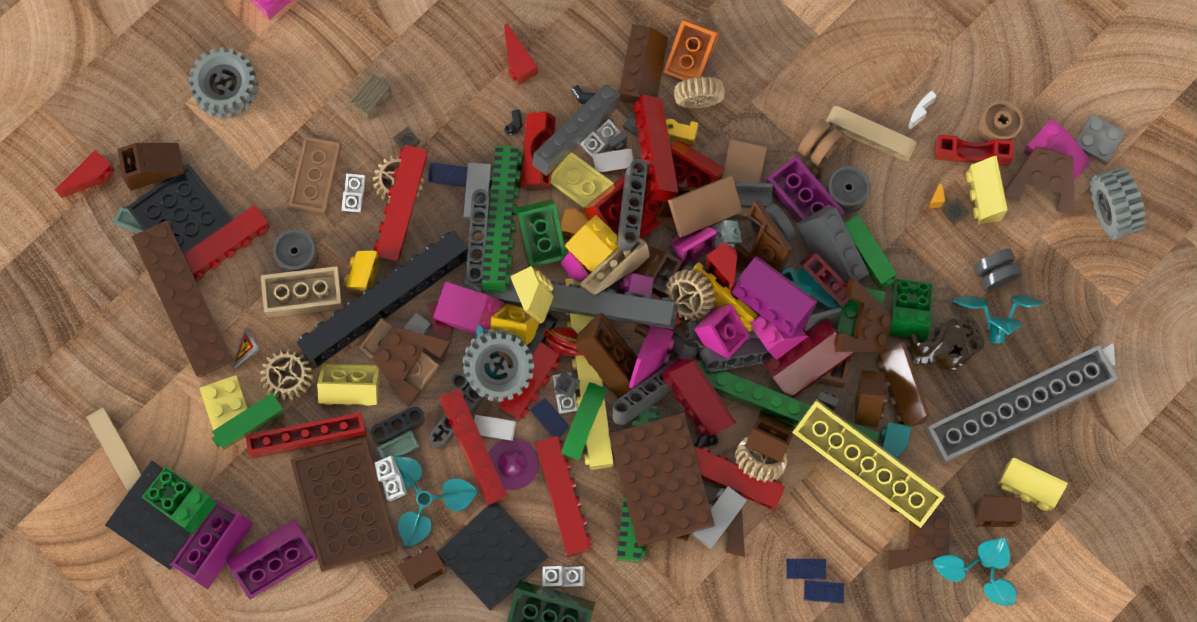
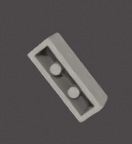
[463,163,493,223]
[692,487,747,549]

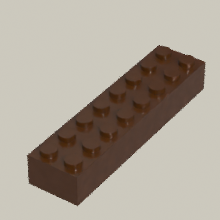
[131,220,234,378]

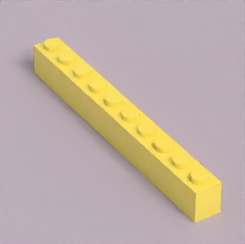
[562,278,613,470]

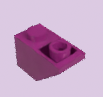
[617,273,654,297]

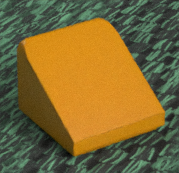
[928,184,945,208]

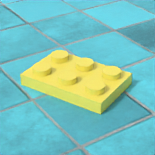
[551,152,614,208]
[200,375,248,430]

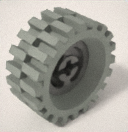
[188,47,258,119]
[1090,167,1146,240]
[463,329,534,402]

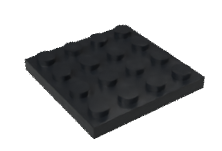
[126,163,233,254]
[105,461,191,570]
[437,502,548,611]

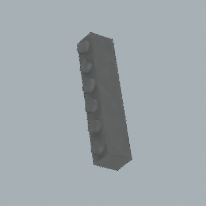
[532,84,621,176]

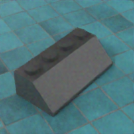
[796,205,869,284]

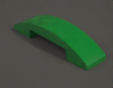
[561,382,608,461]

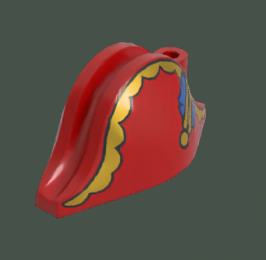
[543,327,583,356]

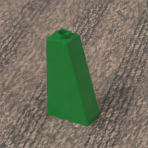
[844,214,897,289]
[211,393,285,450]

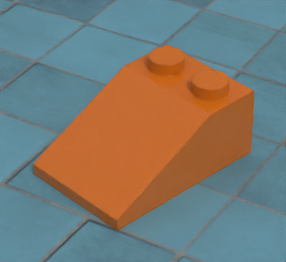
[663,19,720,80]

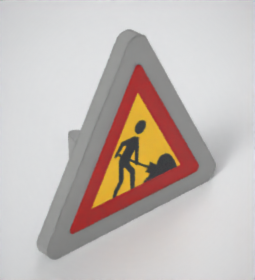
[233,328,259,368]

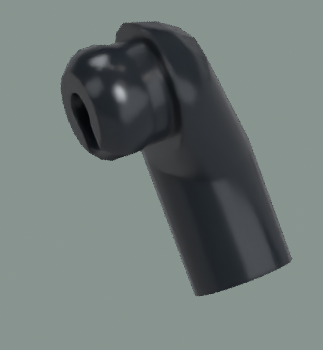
[571,85,596,104]
[504,110,523,136]
[694,434,719,448]

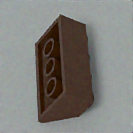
[619,24,668,104]
[575,313,638,399]
[876,342,930,427]

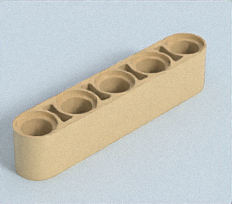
[826,106,917,161]
[86,407,142,492]

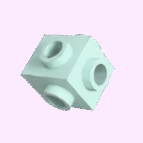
[711,220,742,248]

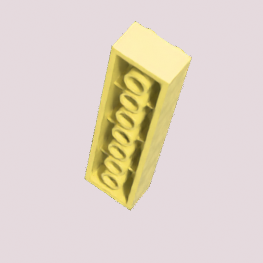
[792,399,945,528]

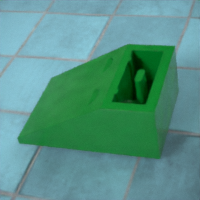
[889,278,933,341]
[142,466,217,535]

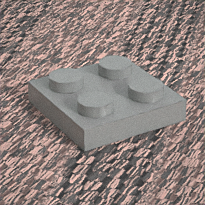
[1076,114,1125,164]

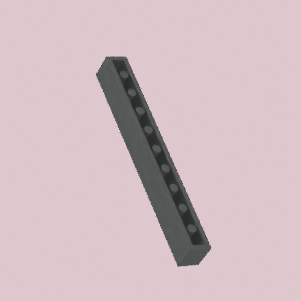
[486,280,678,329]

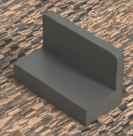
[735,182,773,208]

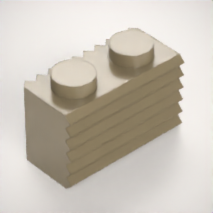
[349,73,391,119]

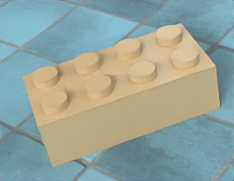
[261,266,344,318]

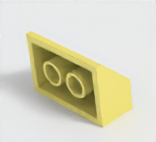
[966,156,1008,224]
[510,266,554,324]
[317,363,380,406]
[997,457,1068,511]

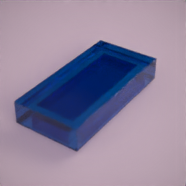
[428,163,468,187]
[530,398,570,438]
[786,559,826,580]
[803,580,845,604]

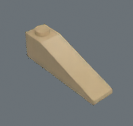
[580,238,650,295]

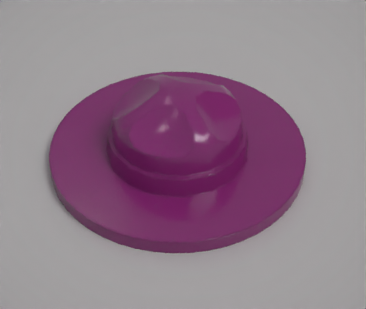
[489,438,538,490]

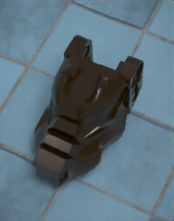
[906,316,985,370]

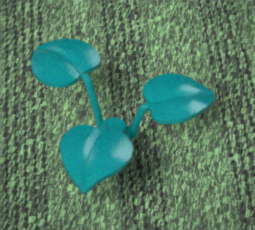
[952,295,1044,343]
[393,456,478,547]
[933,537,1017,606]

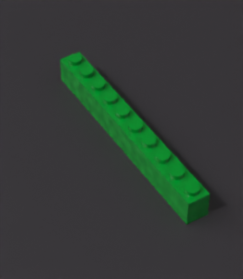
[697,360,880,443]

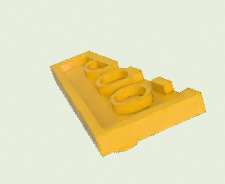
[690,262,758,332]

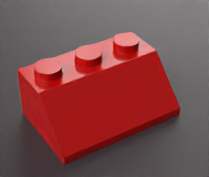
[670,139,725,189]
[707,242,737,293]

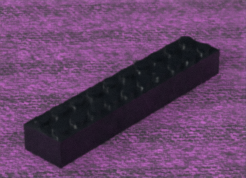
[297,230,468,369]

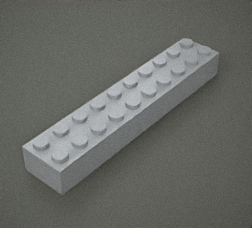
[925,345,1118,466]

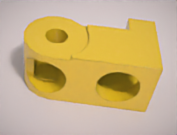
[666,119,698,146]

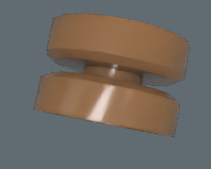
[978,101,1023,142]
[797,119,844,167]

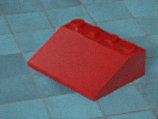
[582,169,663,239]

